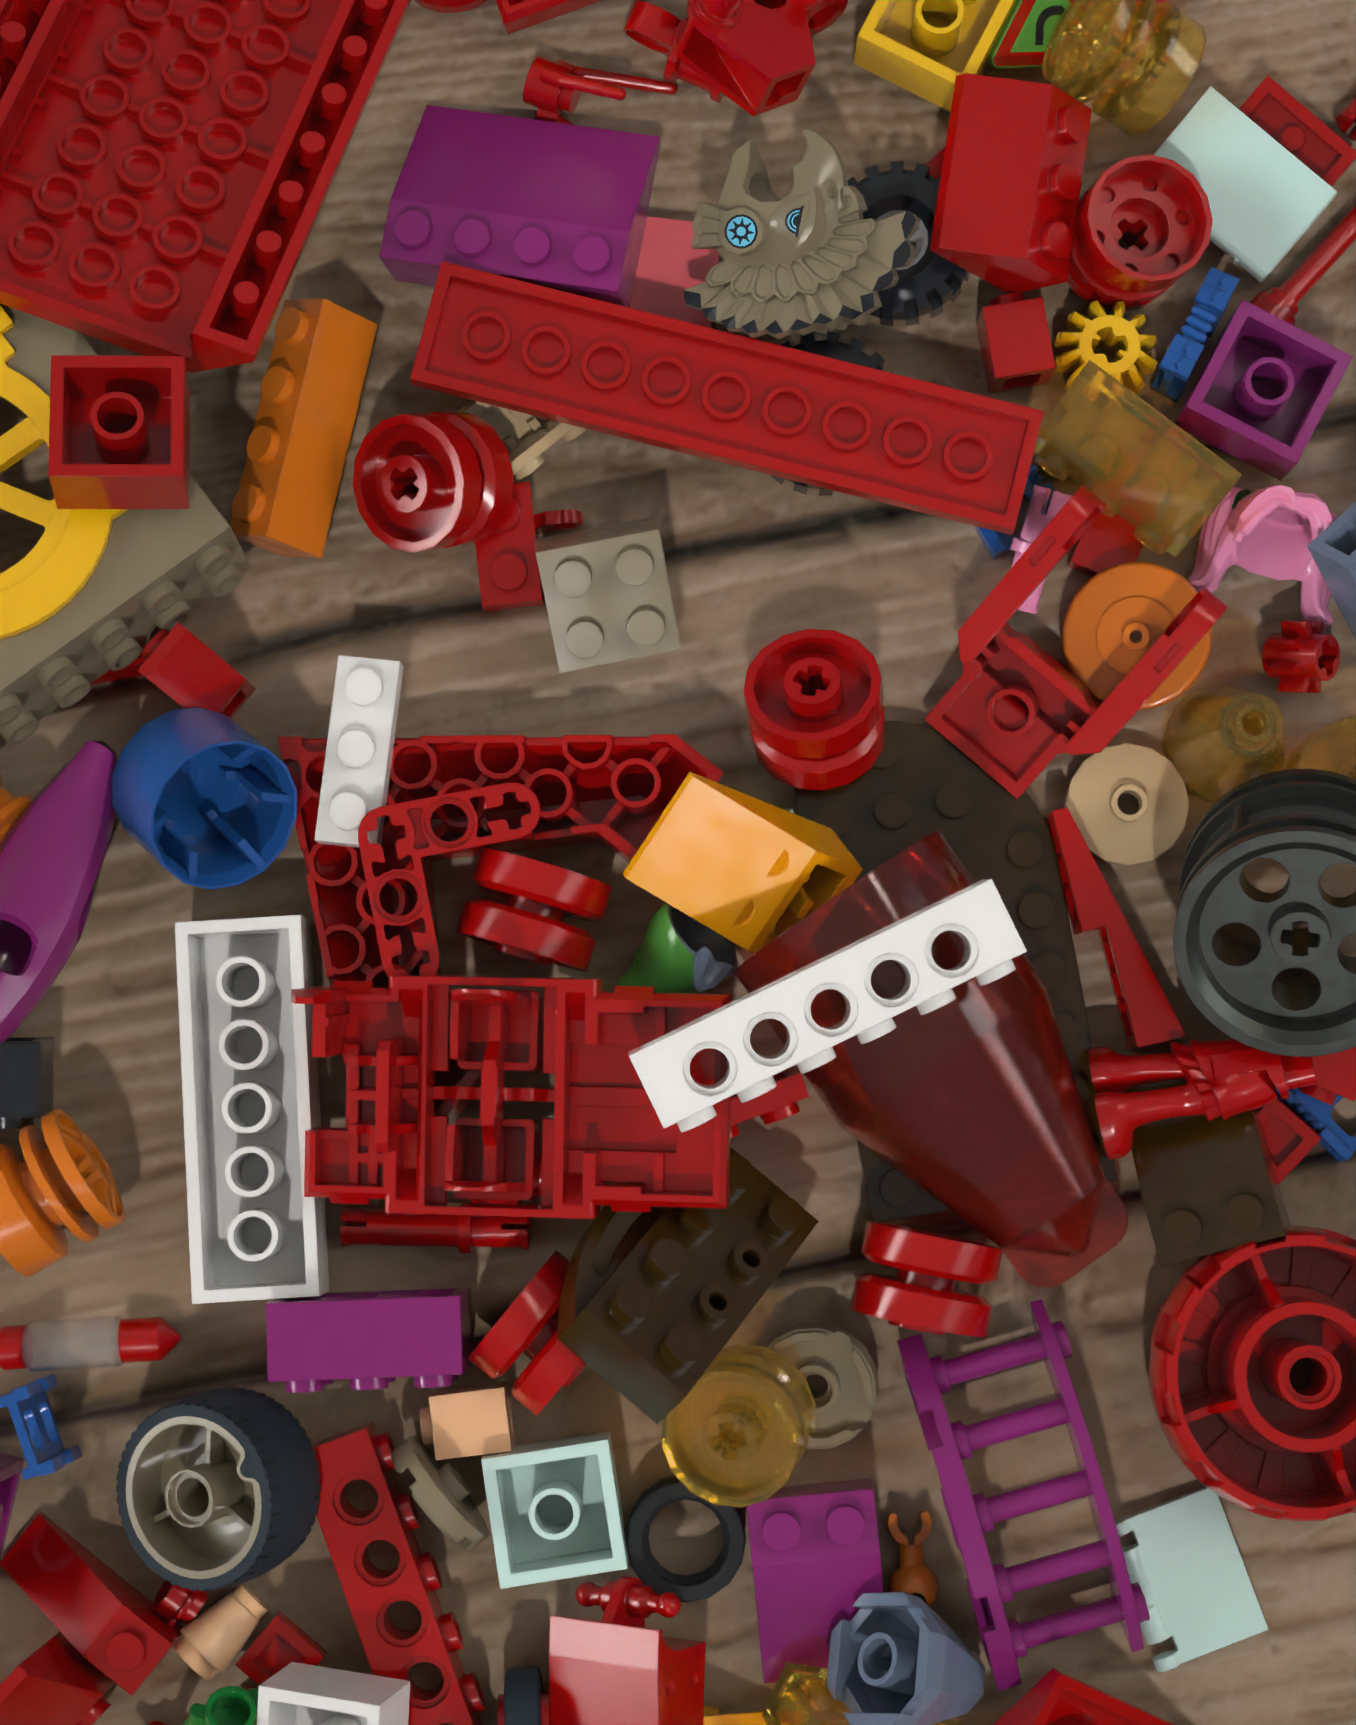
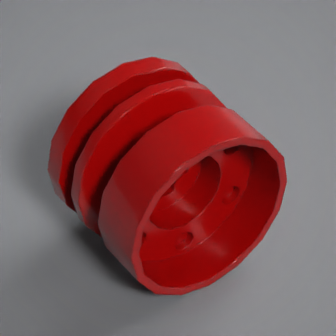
[1067,154,1213,311]

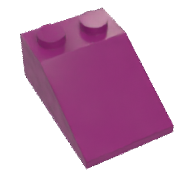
[745,1478,883,1683]

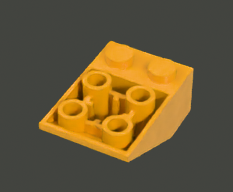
[623,772,863,968]

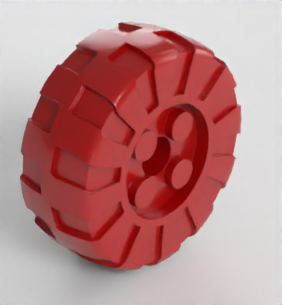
[1147,1225,1356,1522]

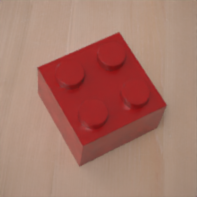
[48,355,190,509]

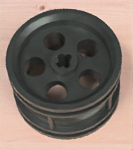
[1173,769,1356,1057]

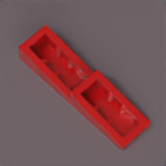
[1044,807,1186,1049]

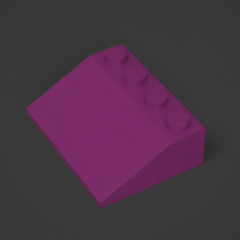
[379,105,661,308]

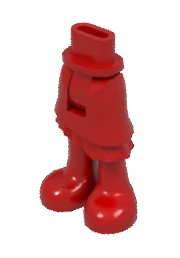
[1088,1038,1317,1160]

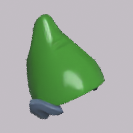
[616,902,738,993]

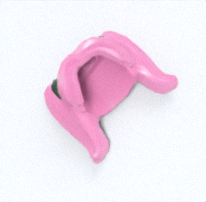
[1187,485,1339,629]

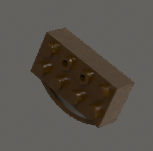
[557,1147,819,1424]

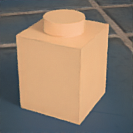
[420,1381,515,1460]

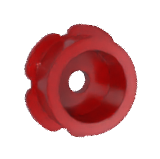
[151,1580,208,1628]

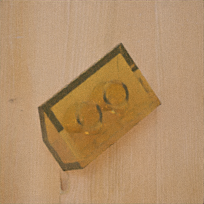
[1034,360,1242,558]

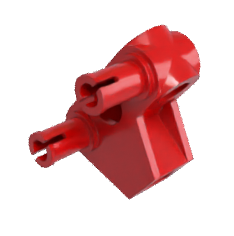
[672,0,848,117]

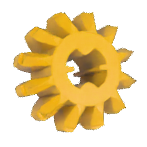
[1054,300,1157,406]

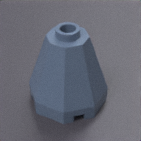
[826,1592,985,1725]

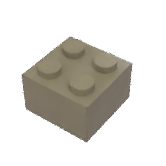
[534,516,681,673]

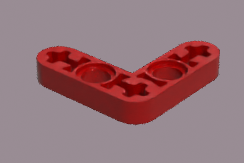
[358,783,540,978]

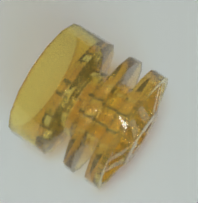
[1042,0,1206,137]

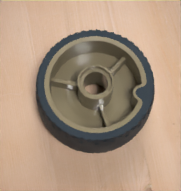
[116,1388,321,1591]

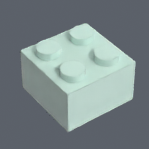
[481,1431,629,1589]

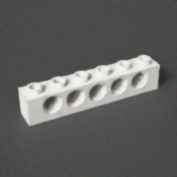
[628,879,1027,1132]

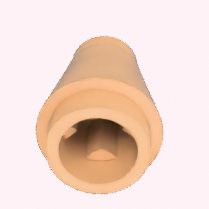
[173,1584,268,1682]

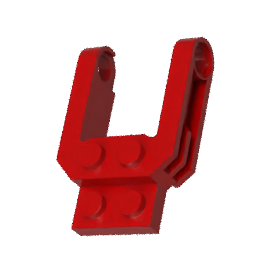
[924,484,1228,799]

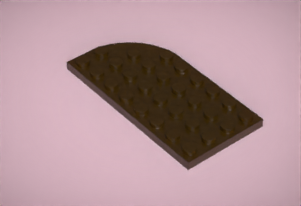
[793,721,1118,1222]

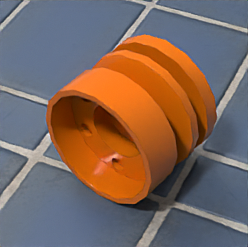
[0,1109,125,1277]

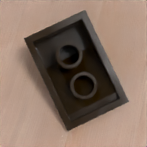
[1125,1079,1290,1266]

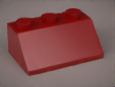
[929,73,1092,294]

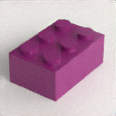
[266,1288,472,1393]

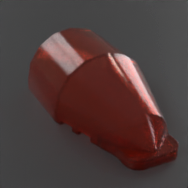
[734,830,1128,1288]

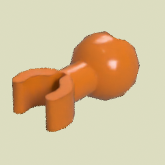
[886,1510,939,1607]

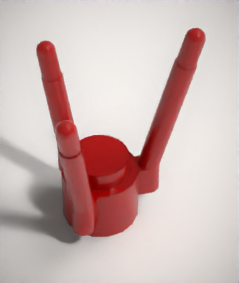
[523,56,678,125]

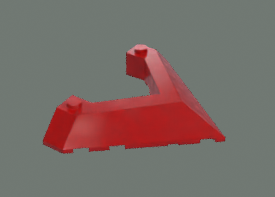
[278,734,724,1125]

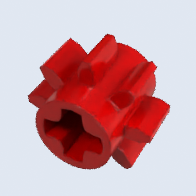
[1262,620,1340,694]

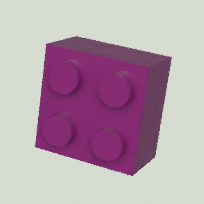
[1173,299,1353,481]

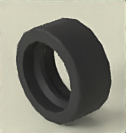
[626,1474,746,1603]

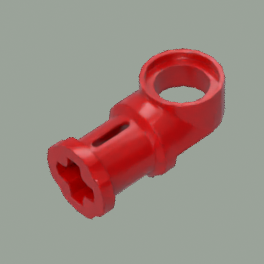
[623,1,725,103]

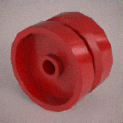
[353,411,514,553]
[743,629,886,790]
[456,848,612,972]
[850,1221,1003,1337]
[467,1250,587,1416]

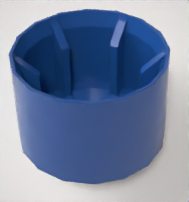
[112,707,297,890]

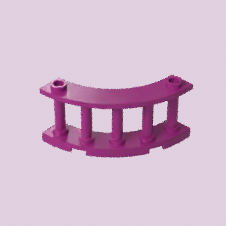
[897,1299,1150,1691]

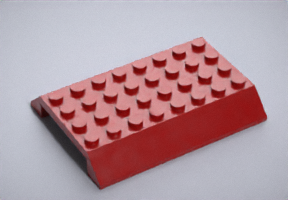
[0,0,411,373]

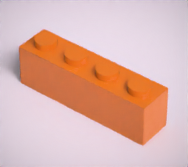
[230,298,378,558]

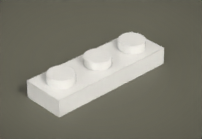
[314,655,404,848]

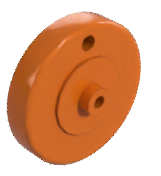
[1062,562,1212,710]

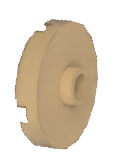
[1064,743,1189,867]

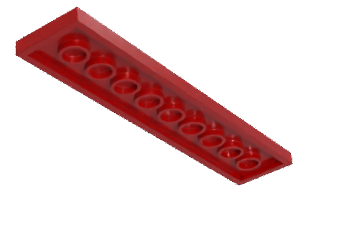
[410,261,1044,535]

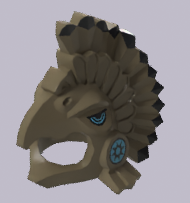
[684,129,920,339]

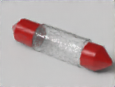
[0,1316,181,1372]

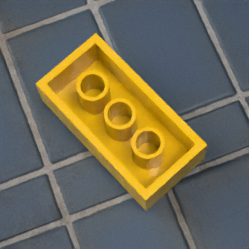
[853,0,1016,112]

